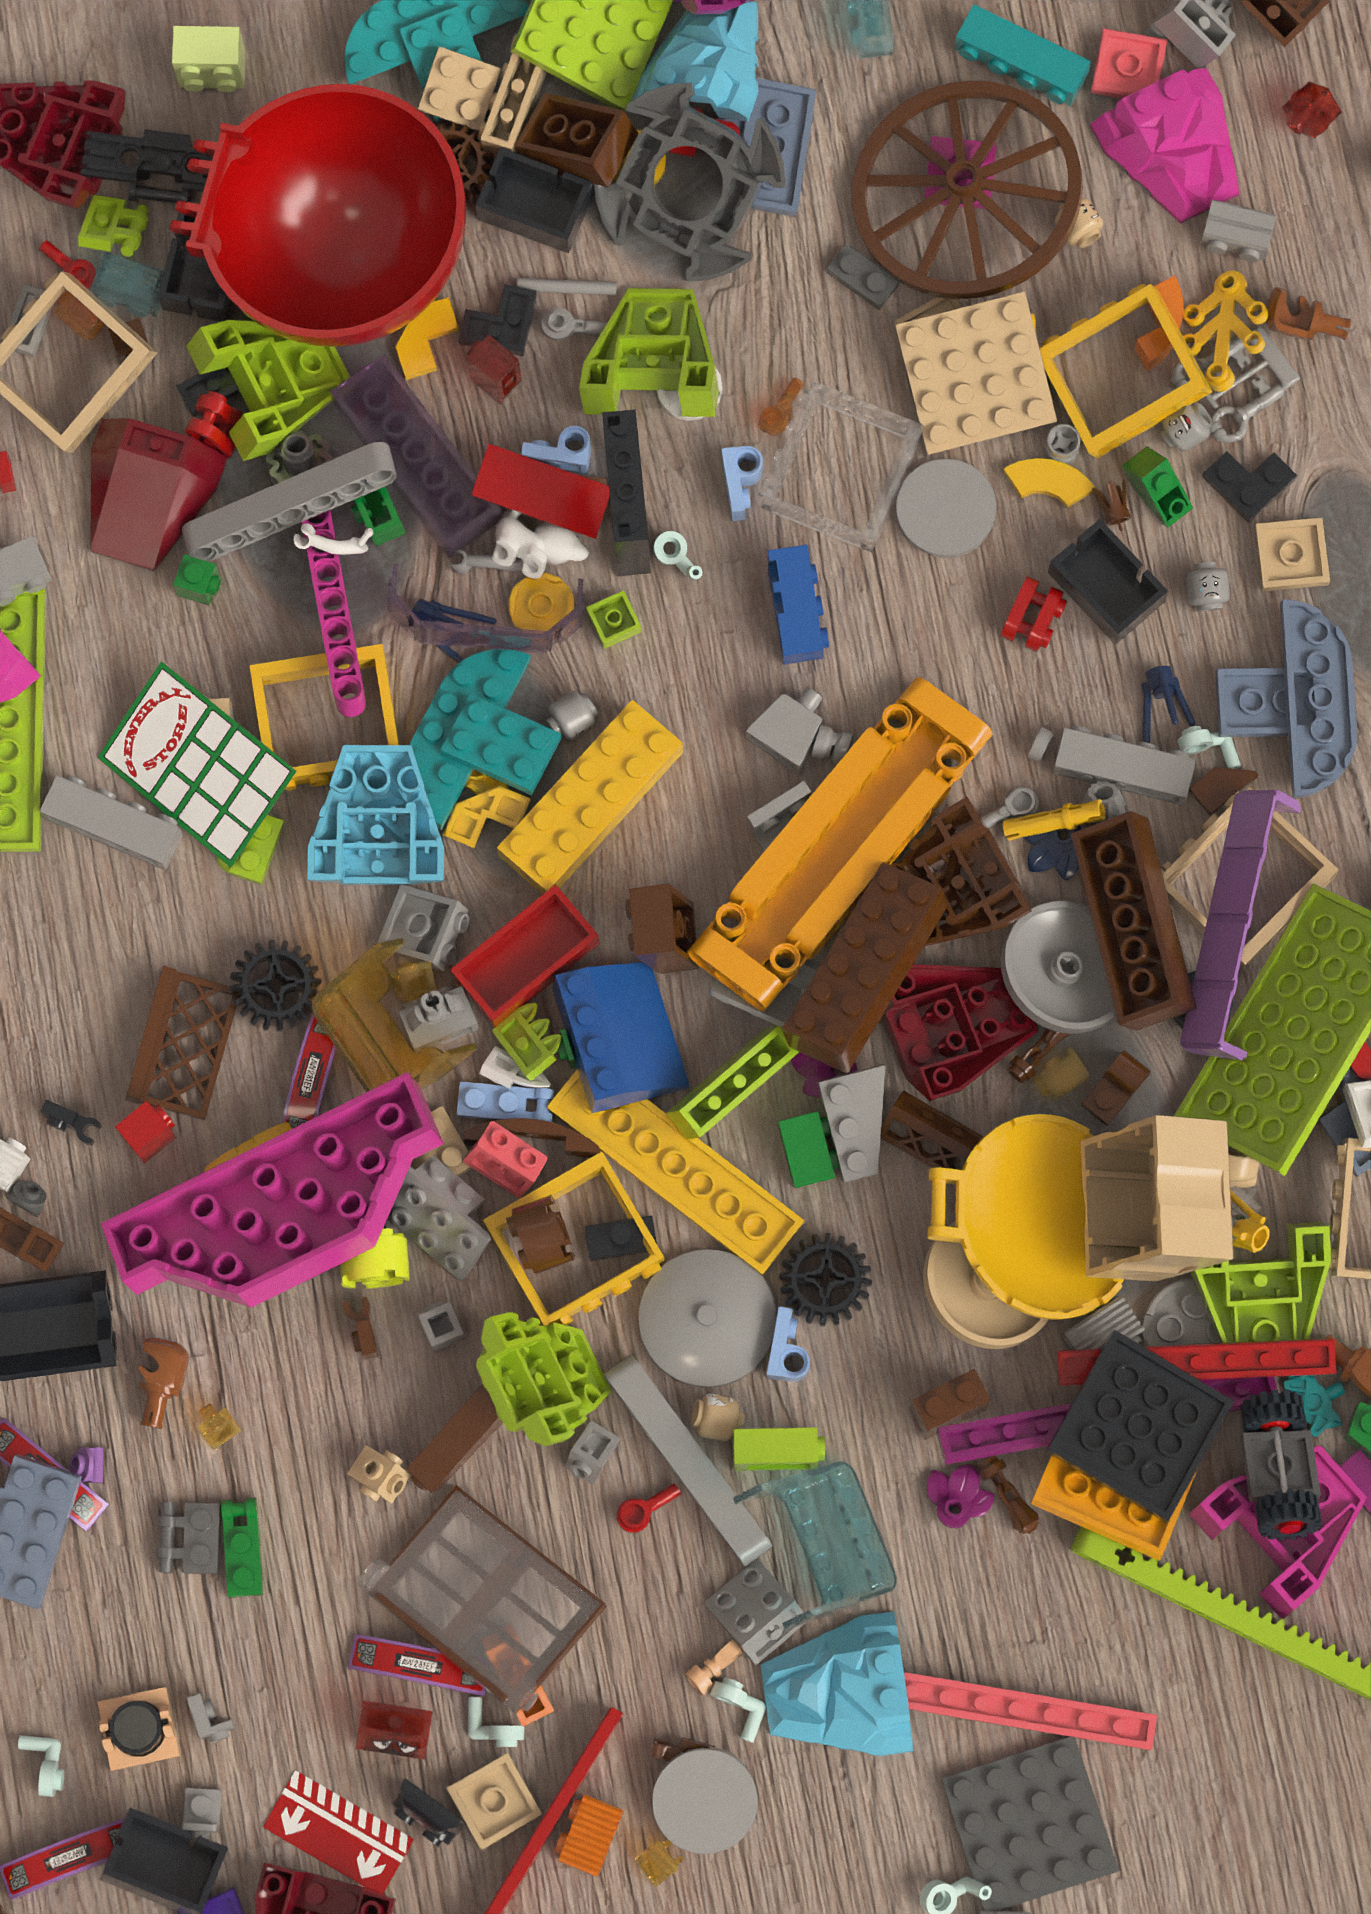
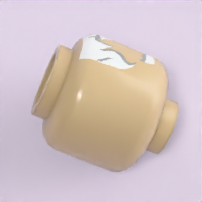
[691,1393,745,1442]

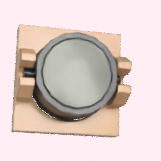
[98,1687,181,1771]

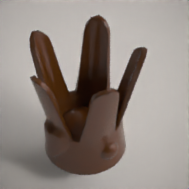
[1092,479,1131,531]

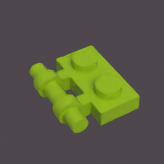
[78,195,149,257]

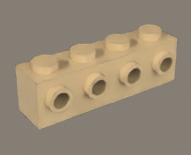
[478,33,547,158]

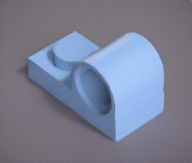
[521,426,591,475]
[721,446,763,522]
[767,1306,810,1382]

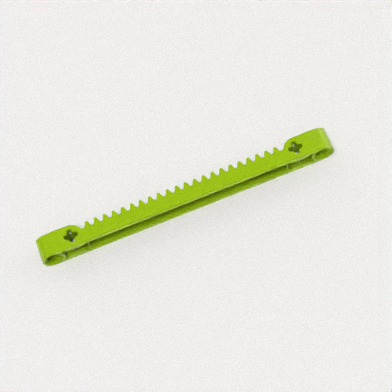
[1069,1526,1371,1701]

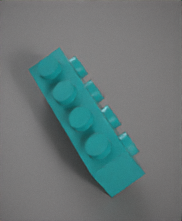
[955,4,1091,106]

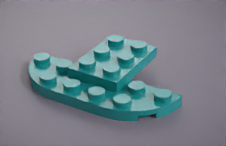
[344,0,529,122]
[409,649,562,830]

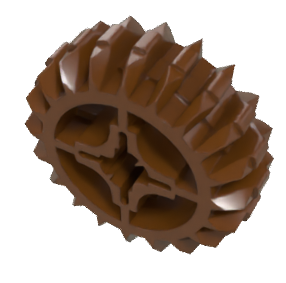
[438,122,494,205]

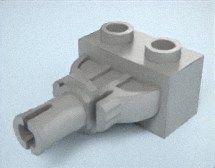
[1153,0,1236,69]
[399,985,479,1055]

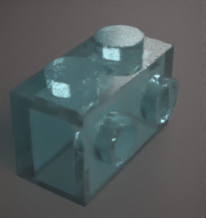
[847,0,893,59]

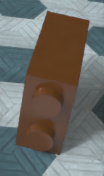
[909,1369,990,1440]

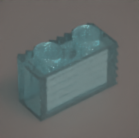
[91,252,164,318]

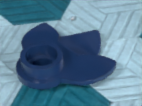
[1024,825,1082,881]

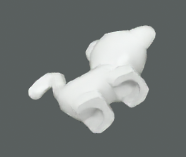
[492,509,589,579]

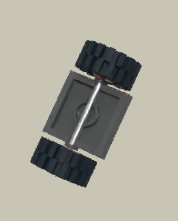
[1240,1390,1322,1541]

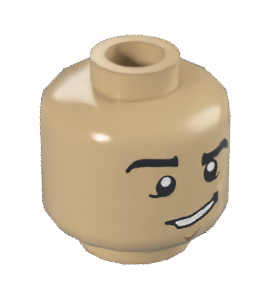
[1054,198,1103,248]

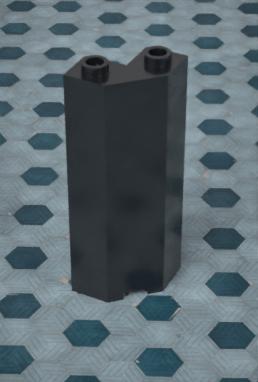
[0,1270,117,1382]

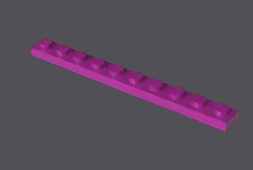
[936,1376,1279,1465]

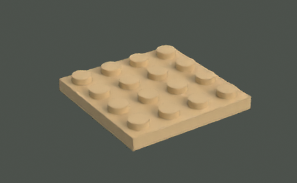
[895,291,1057,455]

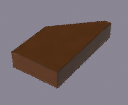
[1189,767,1258,816]

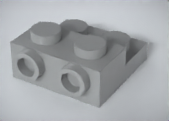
[376,884,470,972]

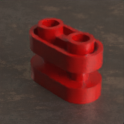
[185,391,242,459]
[1000,576,1067,652]

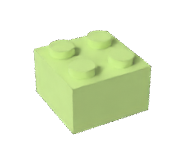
[172,26,246,92]

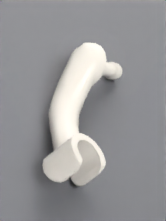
[293,523,374,555]

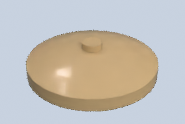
[923,1221,1049,1349]

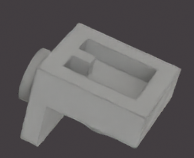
[565,1421,621,1484]
[187,1693,235,1743]
[181,1788,222,1839]

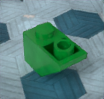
[1121,446,1193,528]

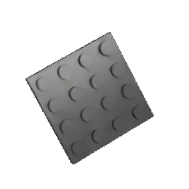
[941,1737,1119,1911]

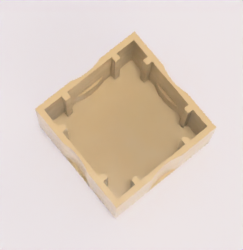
[1081,1115,1233,1282]

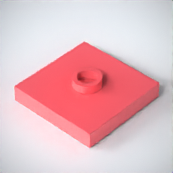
[1091,28,1167,99]

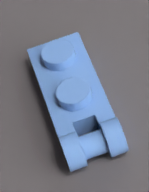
[456,1081,555,1122]

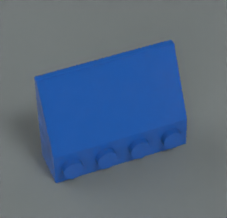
[553,962,690,1114]

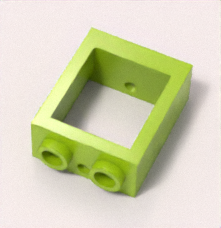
[734,1427,825,1471]

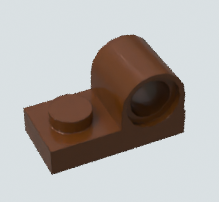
[1081,1050,1151,1127]

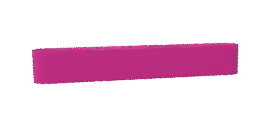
[302,510,366,717]

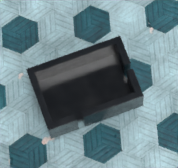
[475,148,593,254]
[158,213,232,322]
[1048,519,1168,645]
[99,1808,228,1914]

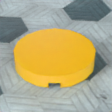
[508,573,575,639]

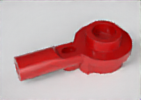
[39,240,97,289]
[616,1483,681,1533]

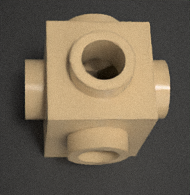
[347,1445,411,1504]

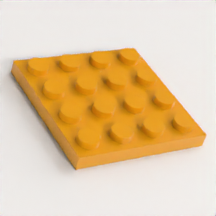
[1031,1386,1198,1561]

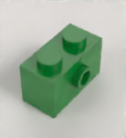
[351,486,406,547]
[777,1111,839,1188]

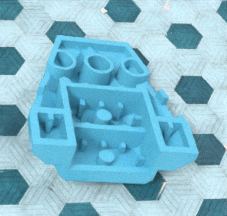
[631,1,758,121]
[307,745,444,885]
[761,1611,913,1756]

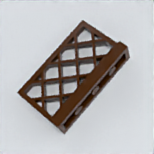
[125,966,240,1120]

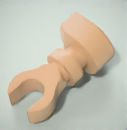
[685,1640,742,1696]

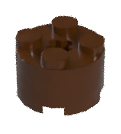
[506,1195,575,1274]

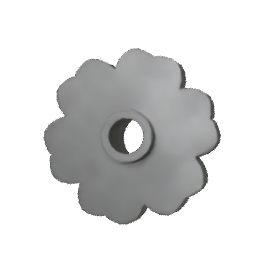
[266,431,333,484]

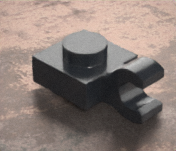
[40,1099,102,1145]

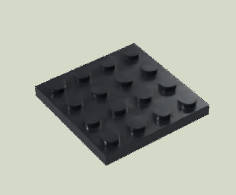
[1045,1330,1234,1523]

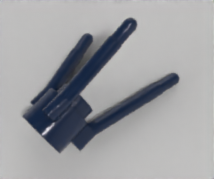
[409,598,497,664]
[1141,666,1195,743]

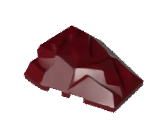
[0,80,126,209]

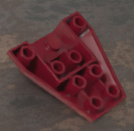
[90,418,228,571]
[882,964,1038,1101]
[255,1863,396,1914]

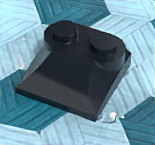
[392,1778,466,1847]

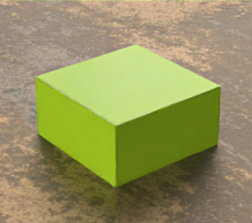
[586,590,642,649]

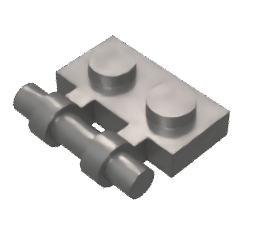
[156,1502,221,1574]

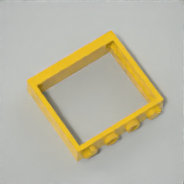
[1039,283,1212,459]
[249,644,399,792]
[483,1152,665,1327]

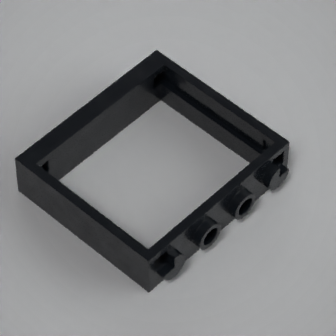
[602,409,651,576]

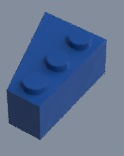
[768,544,829,665]

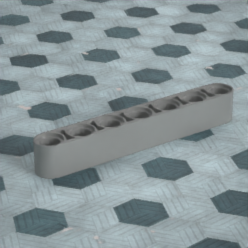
[182,442,397,562]
[603,1354,773,1567]

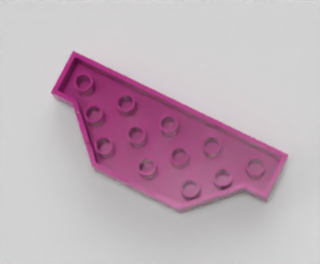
[101,1072,444,1308]

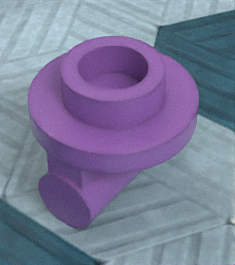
[70,1447,103,1483]

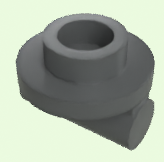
[8,1181,47,1217]

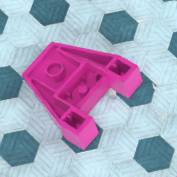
[1189,1445,1367,1619]

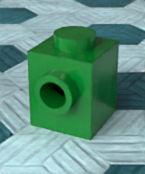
[173,554,222,606]

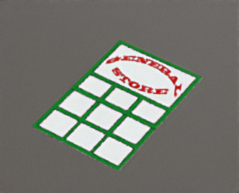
[97,661,297,868]

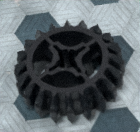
[229,940,322,1032]
[779,1233,872,1327]

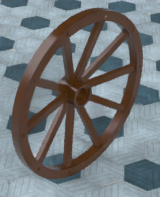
[852,81,1083,299]

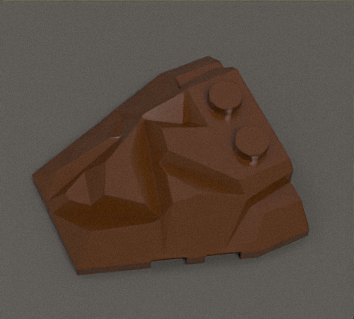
[892,797,1032,947]

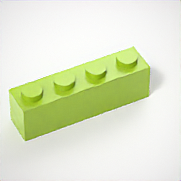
[666,1025,799,1139]

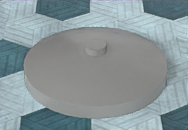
[1001,901,1116,1034]
[639,1249,776,1388]

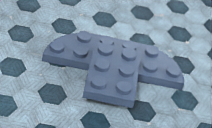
[1215,599,1357,799]

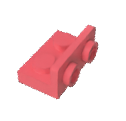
[462,1121,548,1199]

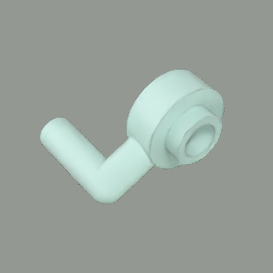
[653,531,703,580]
[1177,726,1241,769]
[710,1677,766,1743]
[468,1697,524,1747]
[18,1735,64,1797]
[920,1876,991,1914]

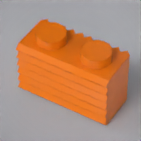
[554,1794,624,1877]

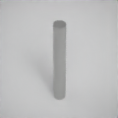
[517,278,617,295]

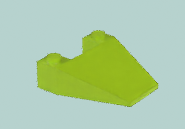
[579,288,719,417]
[186,320,353,461]
[1190,1221,1331,1343]

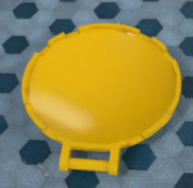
[927,1114,1125,1320]

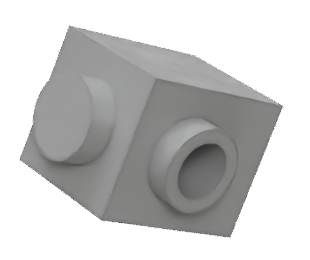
[418,1301,466,1352]

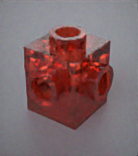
[1282,81,1342,138]

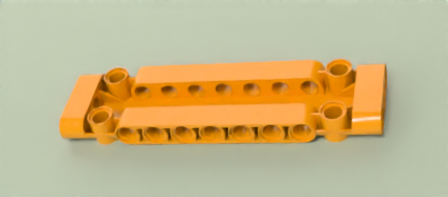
[687,677,993,1011]

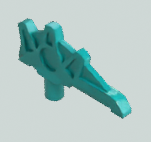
[1284,1375,1346,1438]

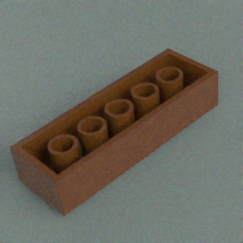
[1071,811,1197,1031]
[782,862,948,1074]

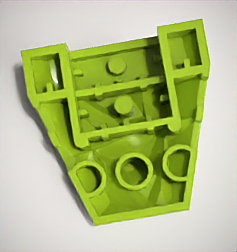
[476,1312,612,1447]

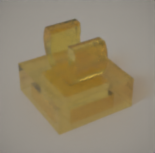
[197,1403,242,1450]
[635,1840,683,1888]

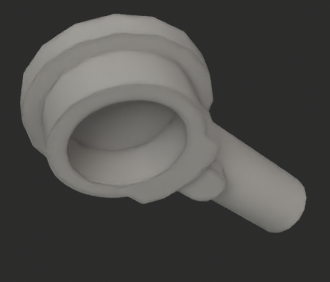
[541,308,608,341]
[981,787,1039,828]

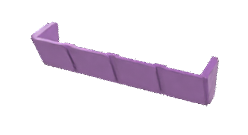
[1180,790,1301,1061]

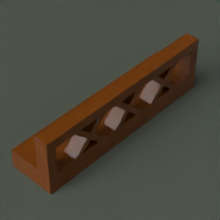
[880,1091,984,1170]

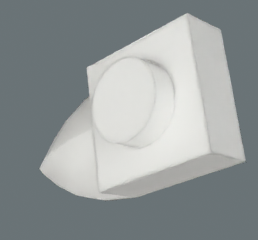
[479,1046,551,1089]

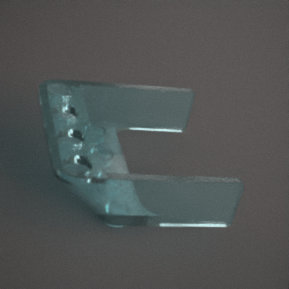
[733,1462,897,1630]

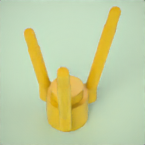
[1230,1189,1269,1253]

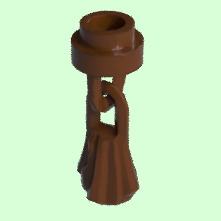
[1008,1028,1071,1083]
[978,1455,1039,1534]

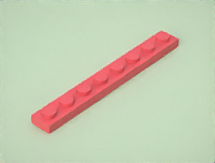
[904,1672,1157,1751]

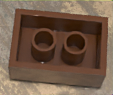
[514,93,639,187]
[625,883,699,974]

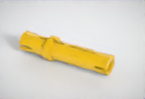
[1003,799,1106,841]

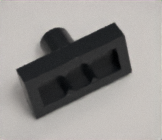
[585,1215,657,1261]

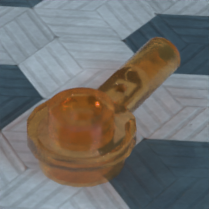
[758,378,804,436]

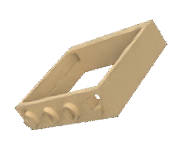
[0,271,158,453]
[1161,786,1339,971]
[1329,1138,1371,1280]

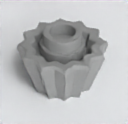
[1080,781,1126,824]

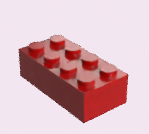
[450,884,600,1028]

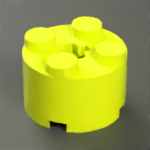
[340,1228,410,1289]

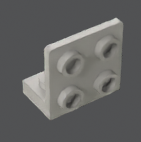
[747,781,811,851]
[705,1559,809,1665]

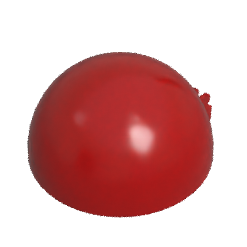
[169,84,466,347]

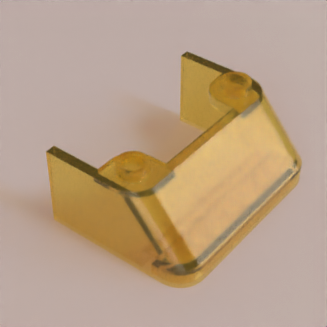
[312,938,477,1092]

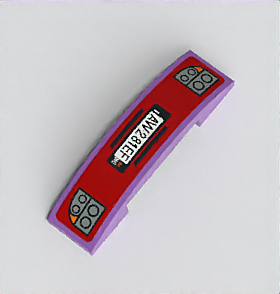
[281,1010,347,1129]
[0,1418,109,1531]
[348,1634,492,1697]
[0,1818,124,1900]

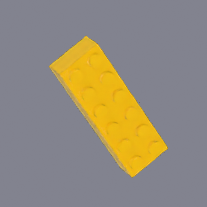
[497,700,683,895]

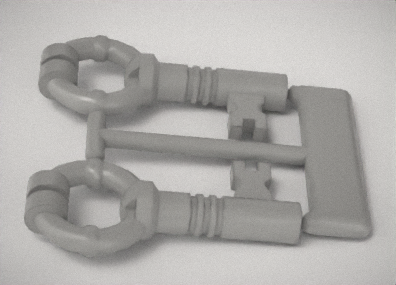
[1170,327,1300,443]

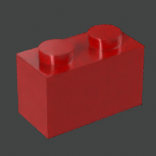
[115,1101,176,1164]

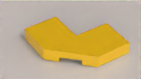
[395,297,459,380]
[443,786,531,848]

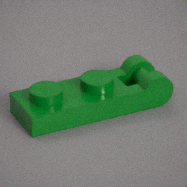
[221,1497,264,1598]

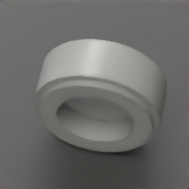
[1028,727,1054,762]

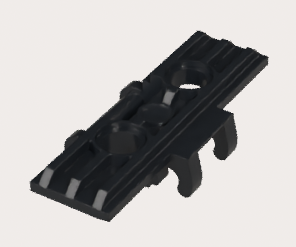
[80,129,213,204]

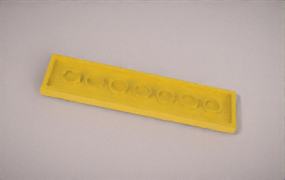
[547,1069,805,1276]

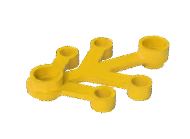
[1183,270,1269,392]

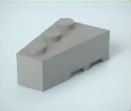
[816,1064,885,1182]

